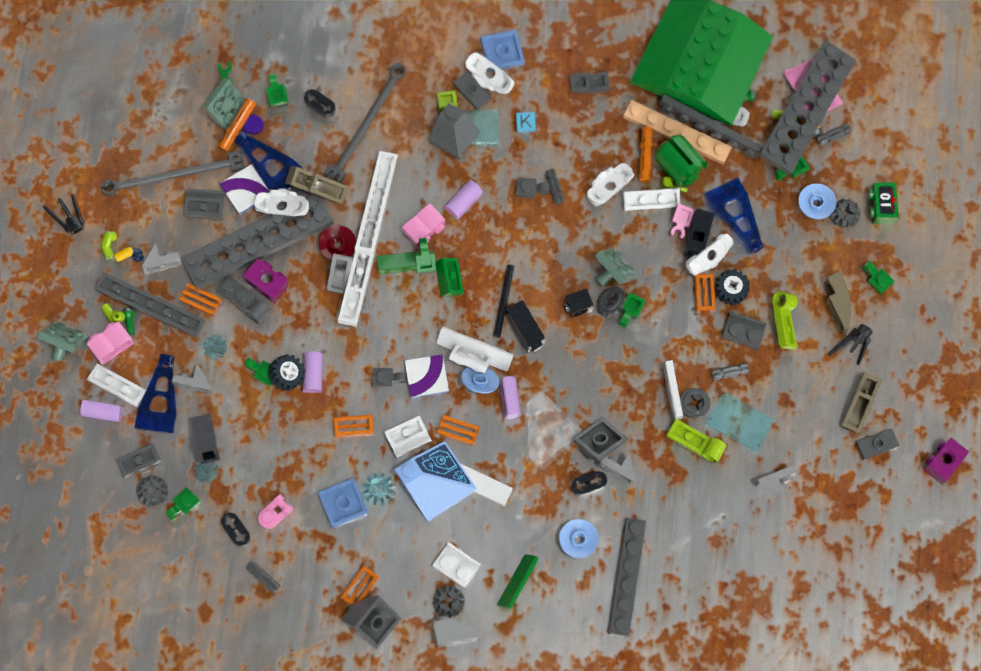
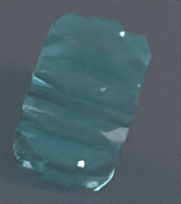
[363,473,396,506]

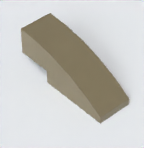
[285,166,348,204]
[824,271,851,335]
[842,372,882,433]

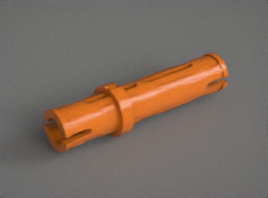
[218,98,257,152]
[639,127,654,183]

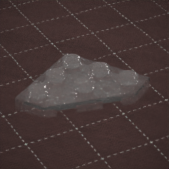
[527,391,583,472]

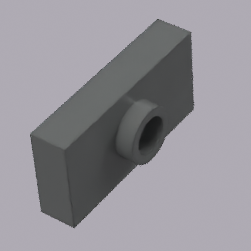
[453,71,491,111]
[856,429,900,461]
[117,443,161,478]

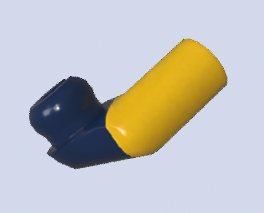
[114,247,144,262]

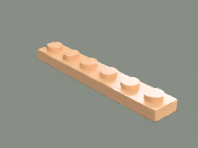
[623,100,732,165]

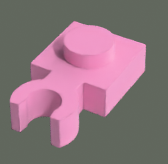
[669,204,696,239]

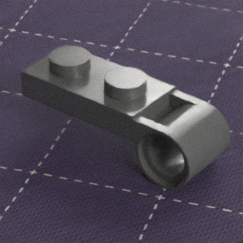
[216,275,272,324]

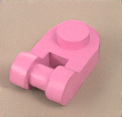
[258,494,294,529]

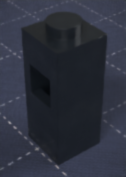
[683,208,715,259]
[505,300,546,352]
[191,414,220,464]

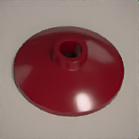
[318,225,356,261]

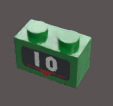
[868,182,899,224]

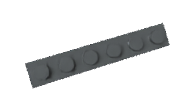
[659,94,763,159]
[94,272,206,338]
[609,517,646,638]

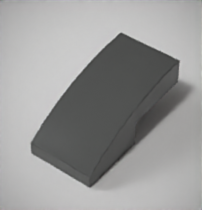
[570,72,610,94]

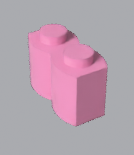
[402,203,445,247]
[87,321,133,365]

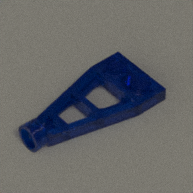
[234,131,305,191]
[705,178,765,254]
[134,354,177,435]

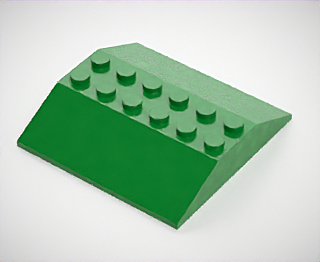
[630,0,773,126]

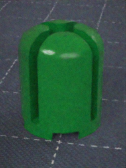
[655,134,709,189]

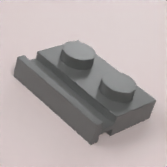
[184,188,225,219]
[722,311,767,350]

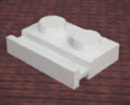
[384,415,432,458]
[432,542,481,589]

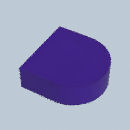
[243,114,264,135]

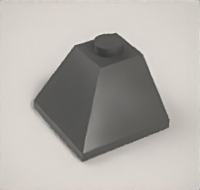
[428,103,480,159]
[341,595,402,649]

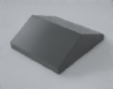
[573,417,628,462]

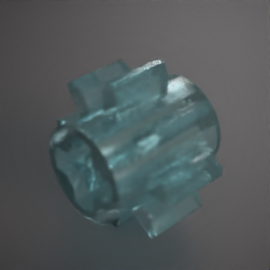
[203,335,227,360]
[194,461,219,483]

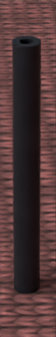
[493,264,515,338]

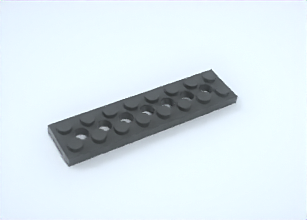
[758,40,856,175]
[181,194,334,290]

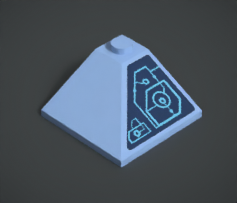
[395,441,477,522]

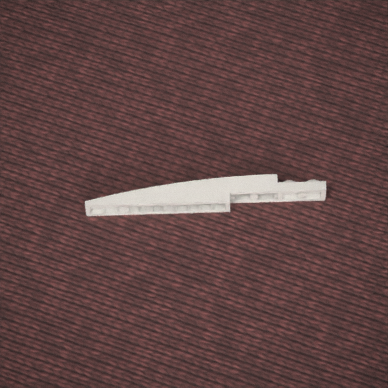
[338,151,398,327]

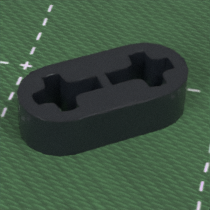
[304,89,336,118]
[571,471,607,497]
[221,513,251,548]

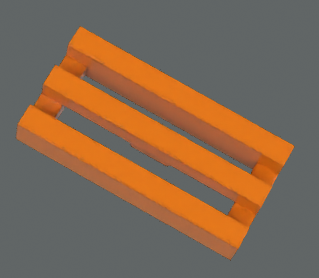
[694,274,716,312]
[179,283,222,317]
[334,414,374,438]
[437,415,480,446]
[340,565,380,606]

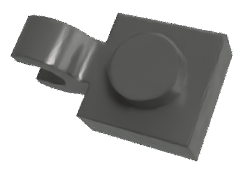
[516,177,549,199]
[373,368,406,389]

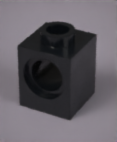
[563,288,594,319]

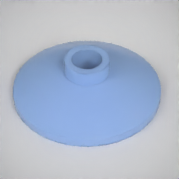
[799,184,836,219]
[461,367,499,393]
[559,519,599,558]

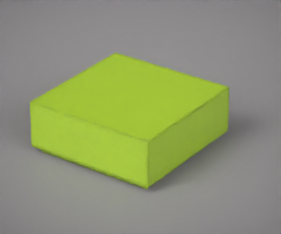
[437,91,458,112]

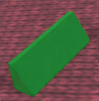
[497,554,539,612]

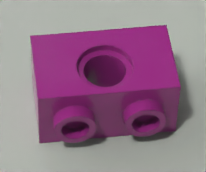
[243,259,288,304]
[924,437,969,485]

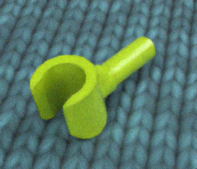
[662,177,688,193]

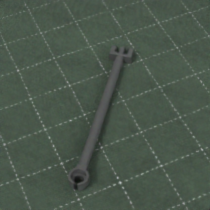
[323,63,406,183]
[101,151,245,196]

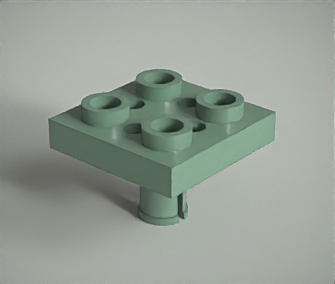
[202,78,245,130]
[595,248,638,286]
[37,322,89,361]

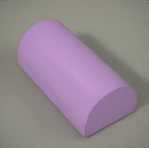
[444,180,483,220]
[303,352,323,393]
[499,376,521,419]
[80,400,124,422]

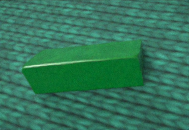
[377,252,417,275]
[435,258,464,297]

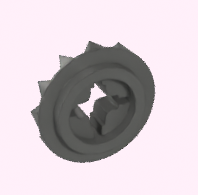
[831,198,861,228]
[598,286,626,316]
[680,388,710,419]
[136,475,168,507]
[433,586,465,618]

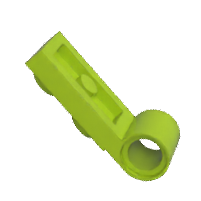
[773,291,798,350]
[666,419,727,463]

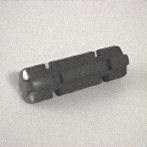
[816,123,852,146]
[545,169,565,205]
[711,363,749,380]
[246,561,281,593]

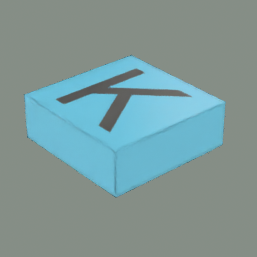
[516,112,536,133]

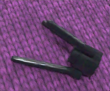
[43,194,85,235]
[828,324,873,365]

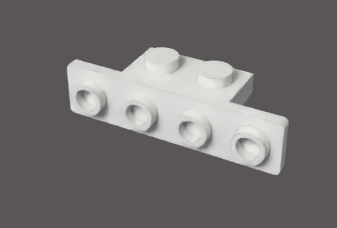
[437,327,513,373]

